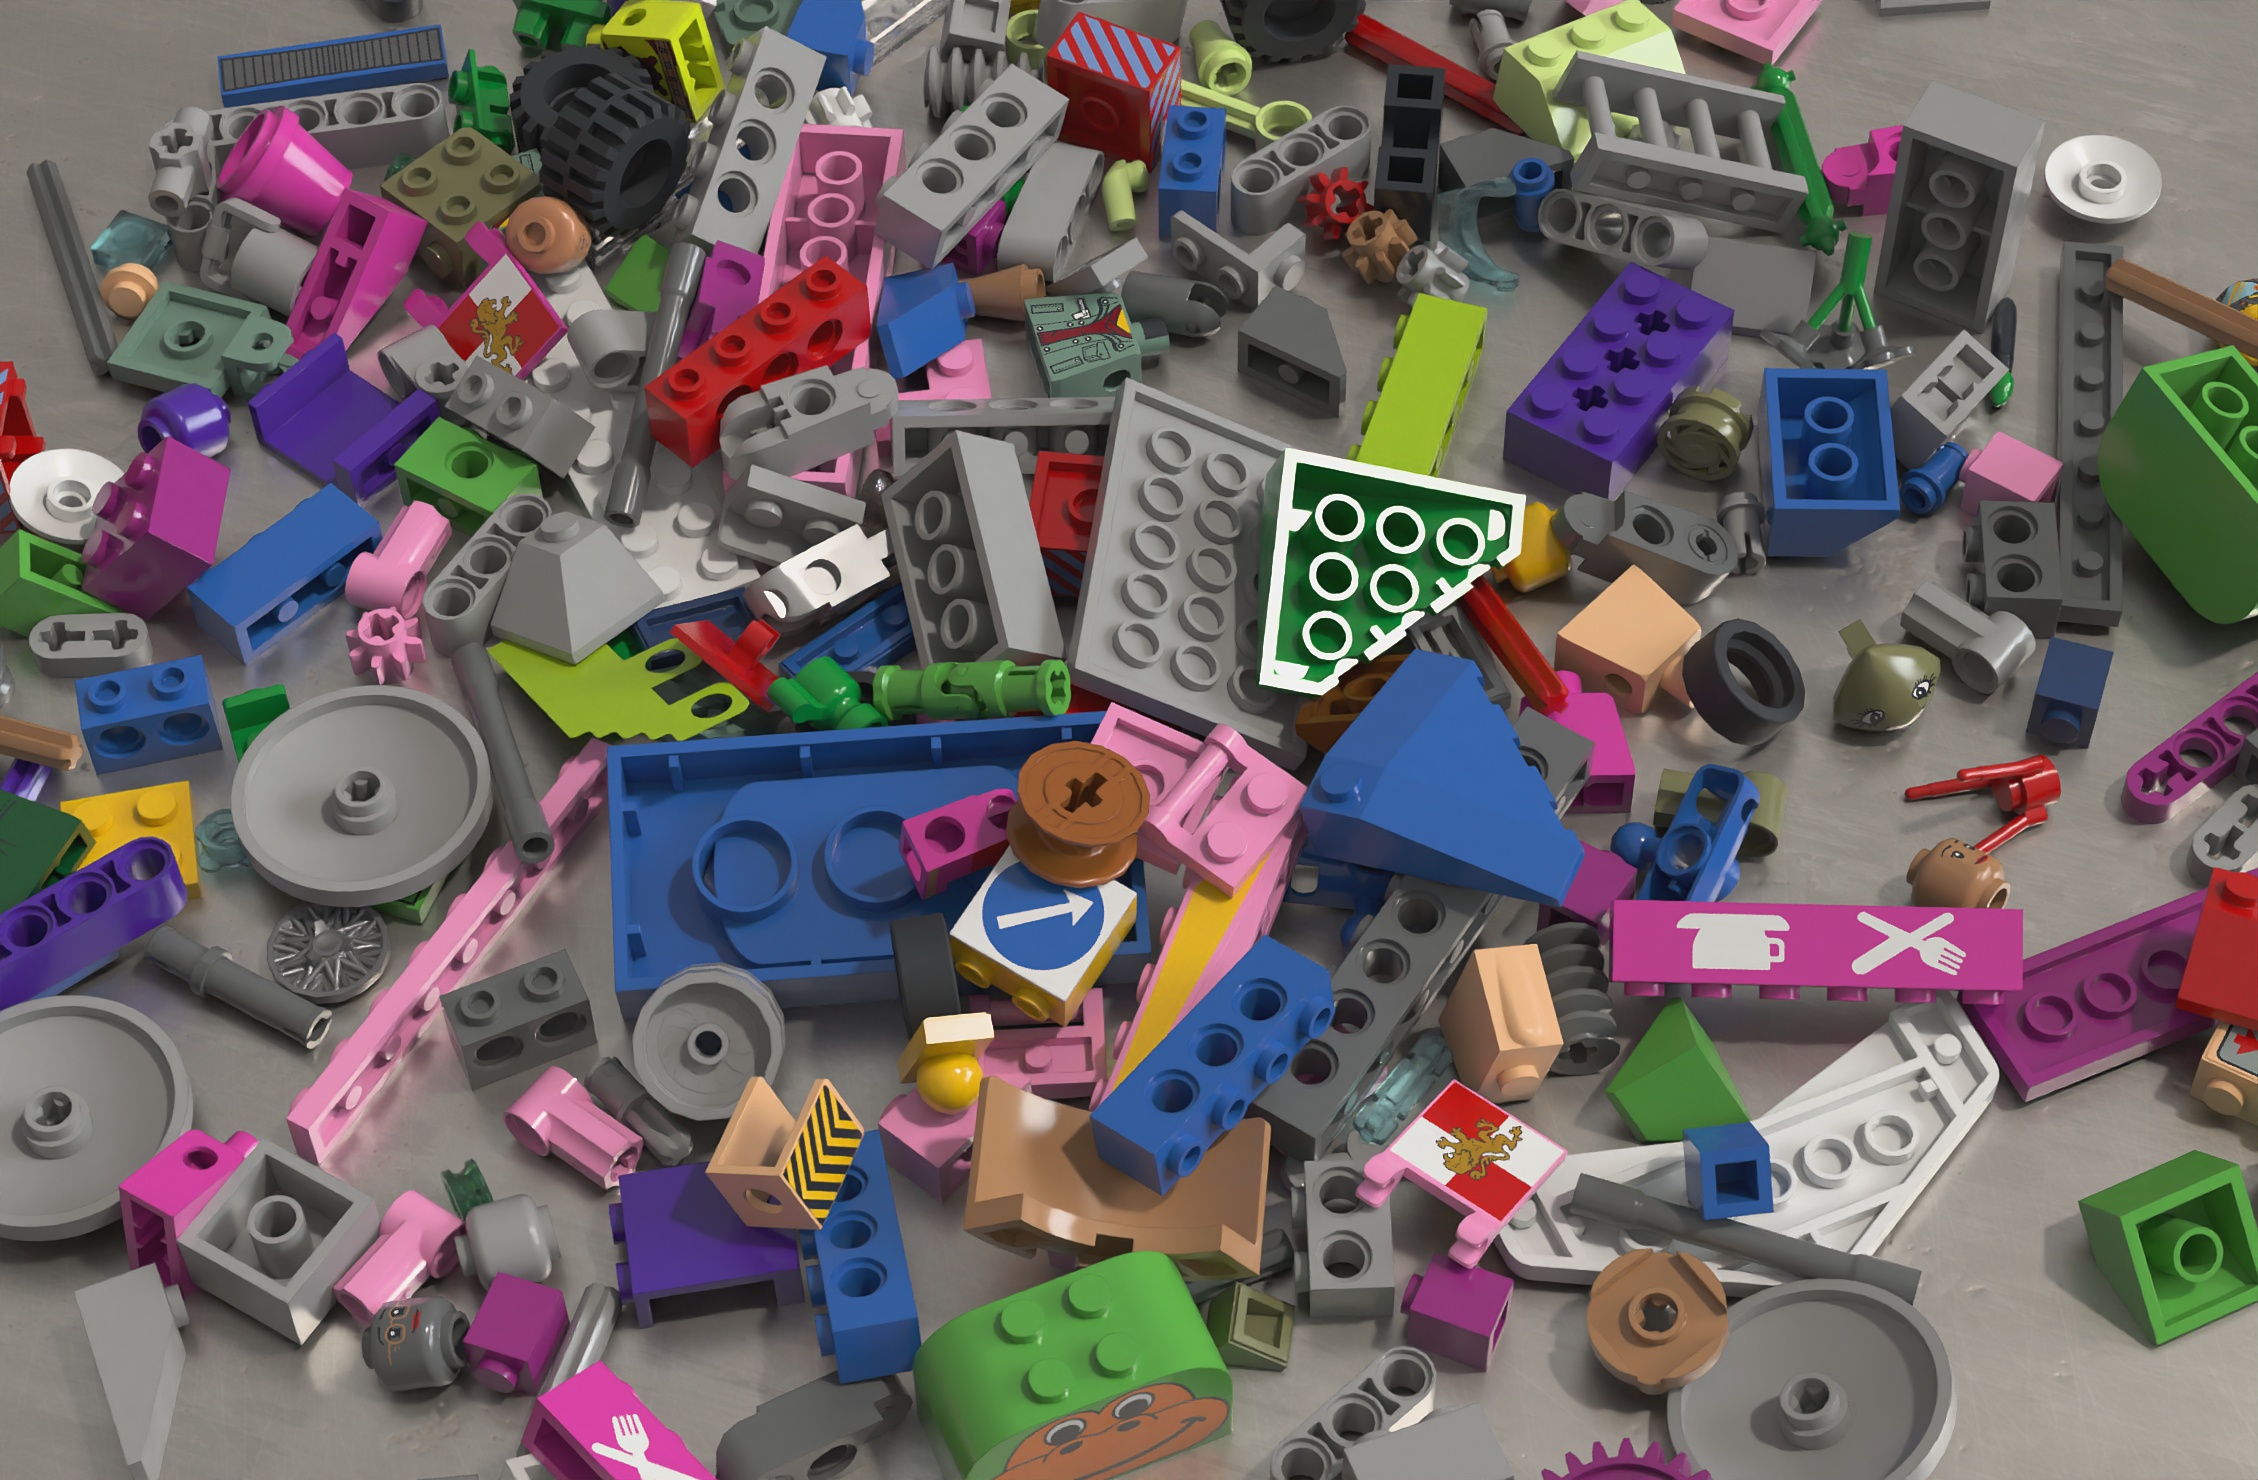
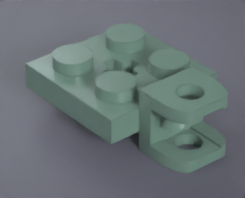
[107,280,299,400]

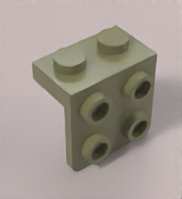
[379,127,541,291]

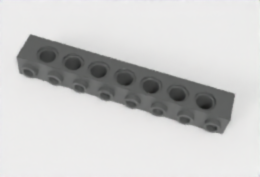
[1245,707,1595,1164]

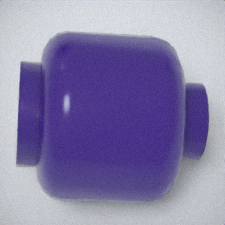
[137,383,231,458]

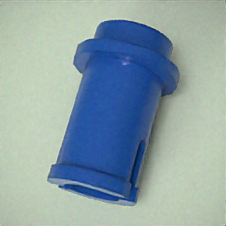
[1508,158,1555,232]
[1899,442,1969,514]

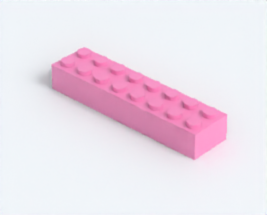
[722,124,907,499]

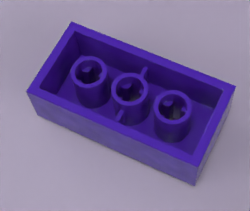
[1503,262,1735,501]

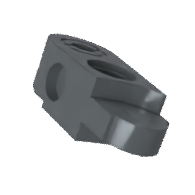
[1551,491,1739,605]
[715,1370,913,1480]

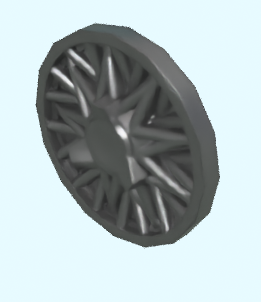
[267,902,390,1004]

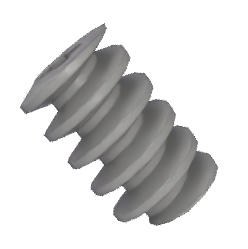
[923,45,1044,118]

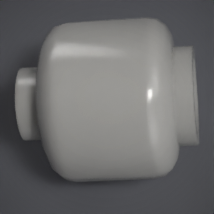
[454,1194,562,1291]

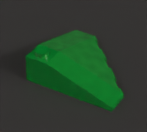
[1256,448,1526,699]

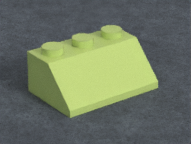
[1493,0,1685,163]

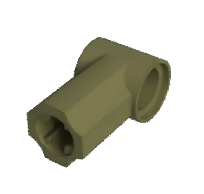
[1653,768,1789,858]

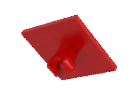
[670,619,781,713]

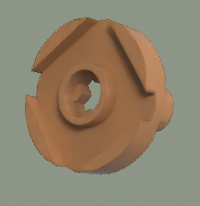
[1587,1248,1730,1395]

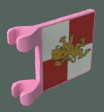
[1355,1079,1568,1269]

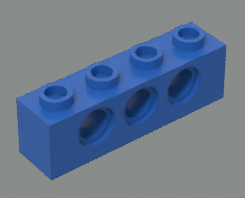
[1089,934,1335,1197]
[798,1129,922,1384]

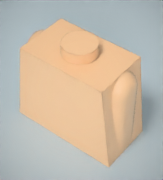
[1438,944,1564,1104]

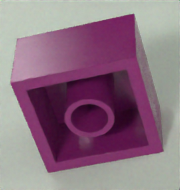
[81,436,231,621]

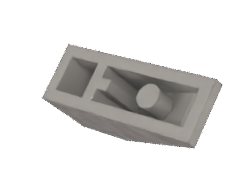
[73,1263,191,1480]

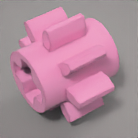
[345,607,426,685]

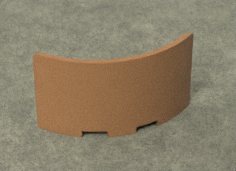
[963,1076,1271,1282]

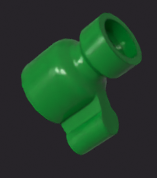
[767,656,888,731]

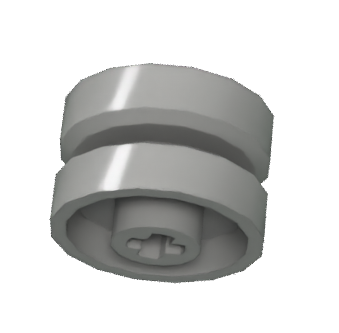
[632,962,786,1121]

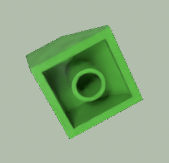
[2078,1150,2258,1345]

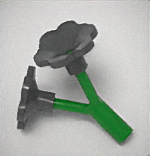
[1759,232,1917,370]

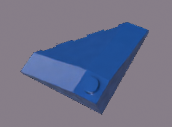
[1299,649,1585,908]

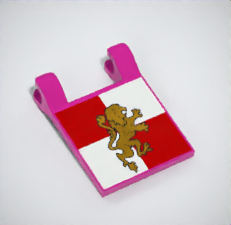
[403,221,568,380]

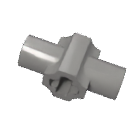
[148,106,214,217]

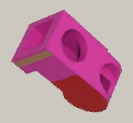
[898,788,1017,900]

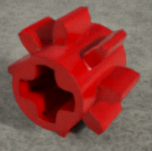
[1297,167,1374,241]

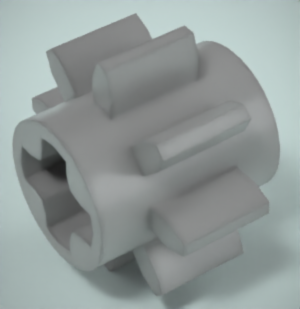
[1396,240,1469,308]

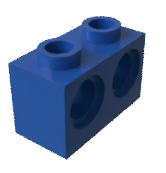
[1158,105,1226,238]
[74,655,223,775]

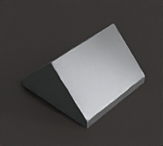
[1691,236,1817,338]

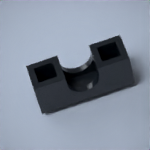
[1373,64,1446,242]

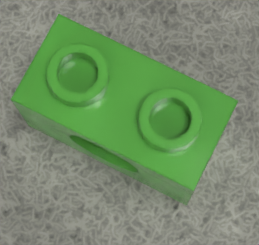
[394,417,543,537]

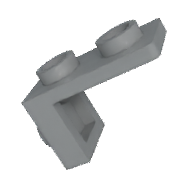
[1171,210,1306,310]

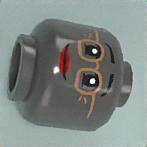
[362,1296,471,1391]

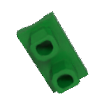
[512,0,611,51]

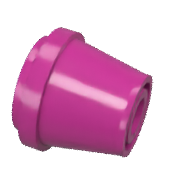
[216,105,353,238]

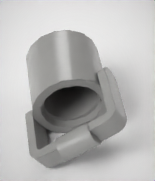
[199,197,319,317]

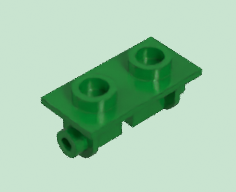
[448,49,515,155]

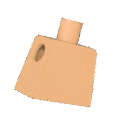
[1553,564,1702,714]

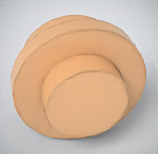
[100,263,159,319]

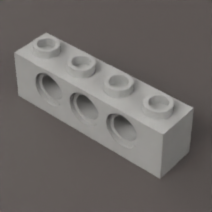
[670,26,827,258]
[874,64,1069,270]
[890,397,1115,476]

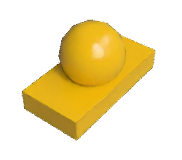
[897,1012,994,1115]

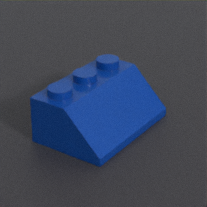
[1757,368,1900,557]

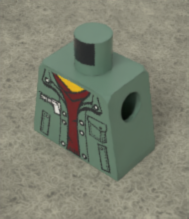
[1024,292,1170,398]

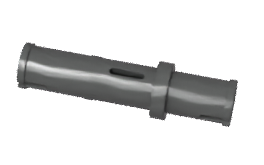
[145,925,332,1049]

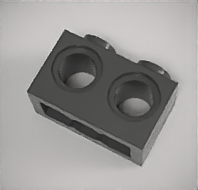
[1962,500,2063,639]
[439,949,598,1091]

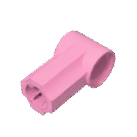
[345,500,452,621]
[503,1066,645,1190]
[333,1190,467,1327]

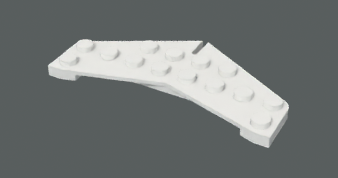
[1493,990,1999,1297]

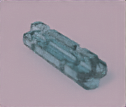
[1353,1034,1454,1145]

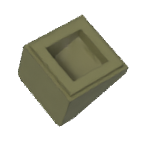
[1206,1281,1295,1371]

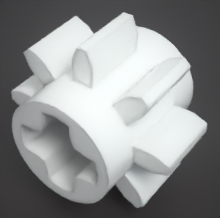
[804,87,873,127]

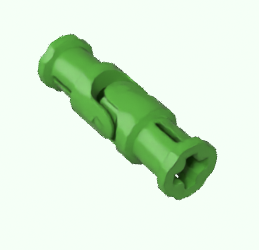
[873,660,1071,721]

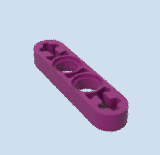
[2121,672,2258,824]

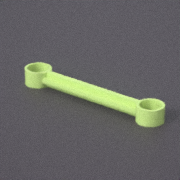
[1006,10,1312,152]

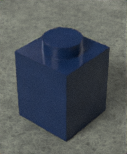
[2025,637,2114,748]

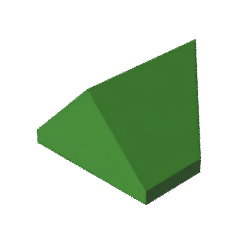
[1604,997,1753,1141]

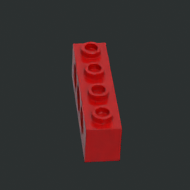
[644,255,872,468]

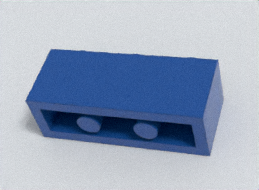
[187,483,382,666]

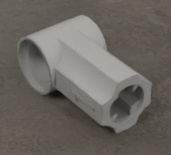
[1900,580,2036,694]

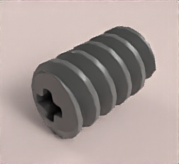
[1523,922,1621,1075]

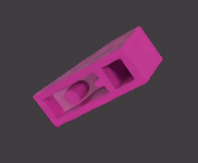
[285,188,428,360]

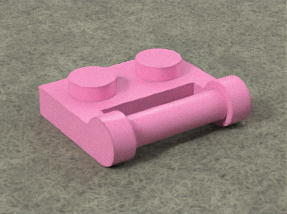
[1139,724,1308,898]
[969,988,1107,1099]

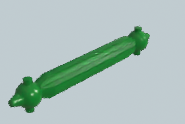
[1750,63,1847,256]

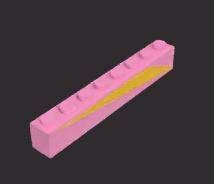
[1047,774,1309,1272]

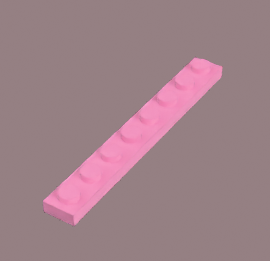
[286,737,611,1165]

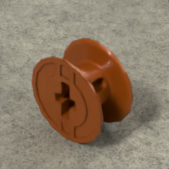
[1006,741,1150,888]

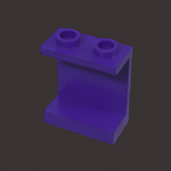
[248,333,440,508]
[609,1161,805,1329]

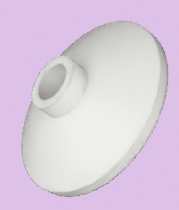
[2044,135,2162,223]
[9,449,124,544]

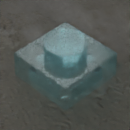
[90,209,173,271]

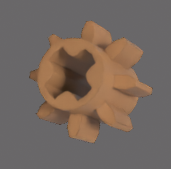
[1341,209,1418,284]

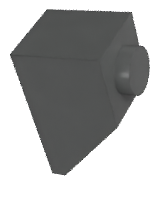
[1437,128,1574,231]
[1237,285,1347,418]

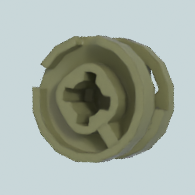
[1657,385,1754,481]

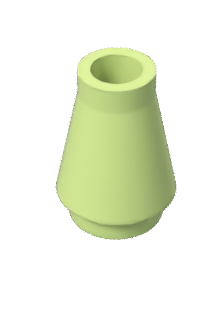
[1189,20,1252,96]

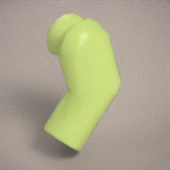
[1102,159,1149,231]

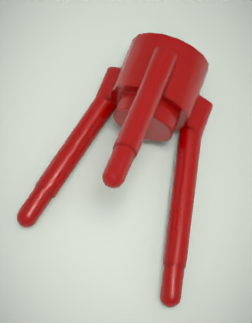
[1904,755,2061,854]

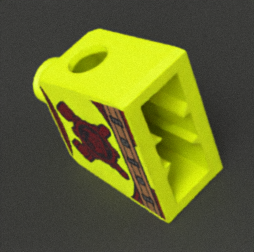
[586,0,725,123]

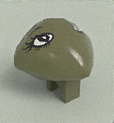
[1833,619,1940,733]

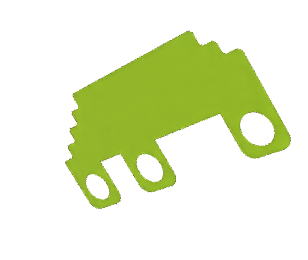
[487,638,749,741]

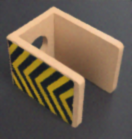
[705,1077,864,1230]

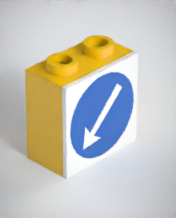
[949,845,1137,1027]

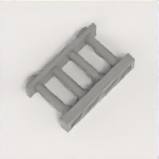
[1553,50,1809,233]

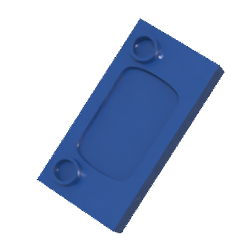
[607,709,1151,1020]

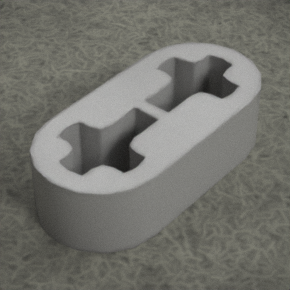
[29,613,153,678]
[2187,784,2258,887]

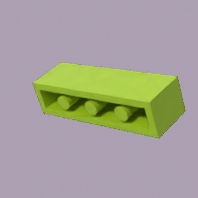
[1347,293,1488,478]

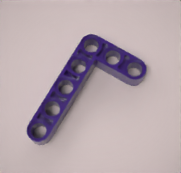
[0,836,188,1011]

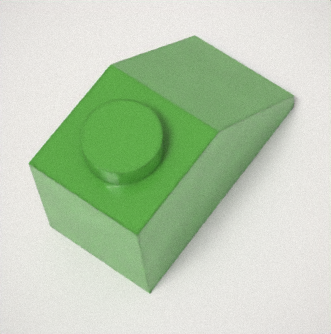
[0,529,127,637]

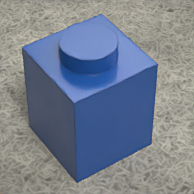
[1682,1122,1774,1220]

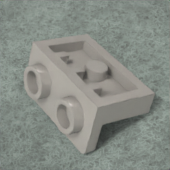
[716,464,866,567]

